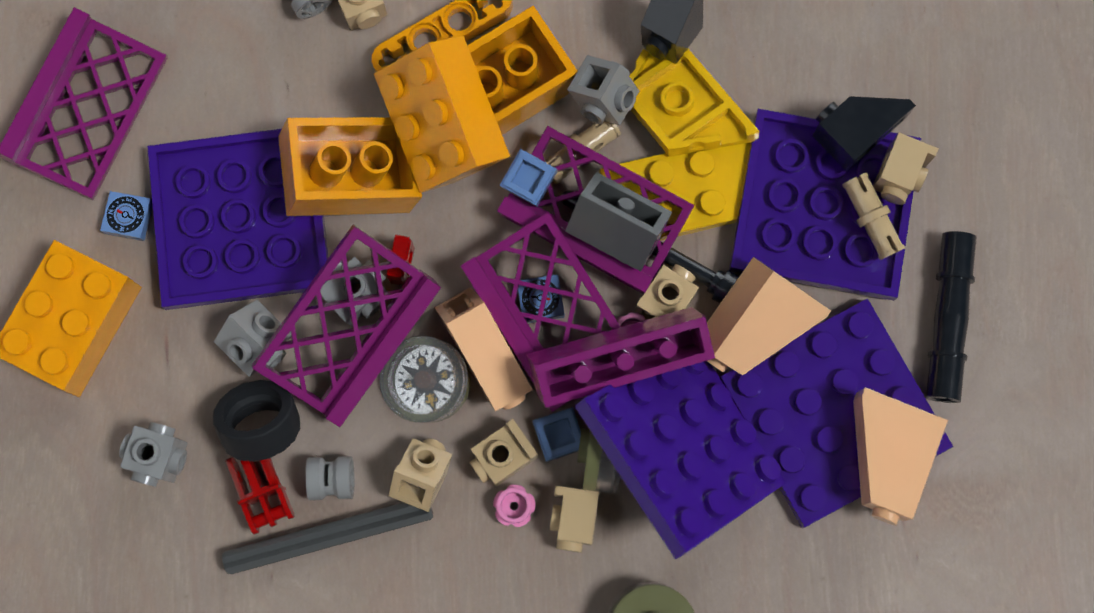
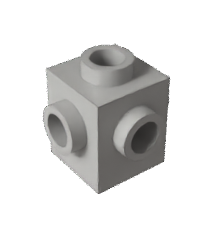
[567,55,639,126]
[320,256,387,326]
[214,300,291,377]
[119,422,188,487]

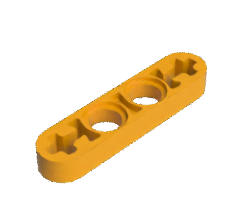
[371,0,513,73]

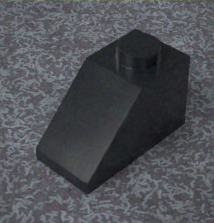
[641,0,703,64]
[812,96,916,172]

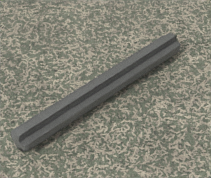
[222,502,433,574]

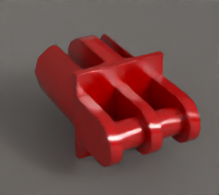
[225,457,295,535]

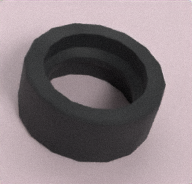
[213,380,300,462]

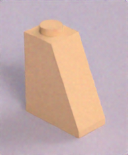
[707,257,831,375]
[435,287,533,411]
[853,388,948,525]

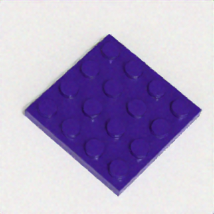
[729,109,921,301]
[147,129,329,310]
[720,298,953,528]
[575,361,786,560]

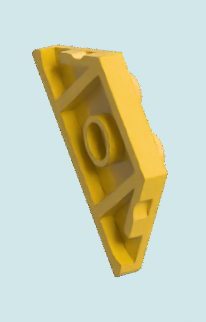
[629,48,759,157]
[599,142,751,241]

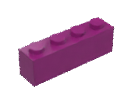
[526,307,715,408]

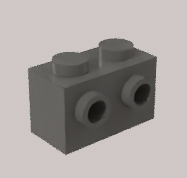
[565,172,672,271]

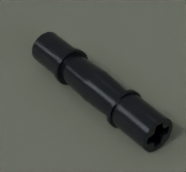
[926,231,977,403]

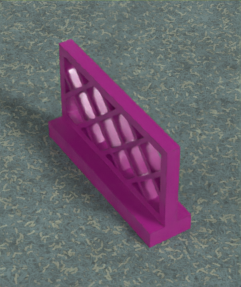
[0,7,167,201]
[497,126,694,294]
[461,212,621,412]
[252,225,441,427]

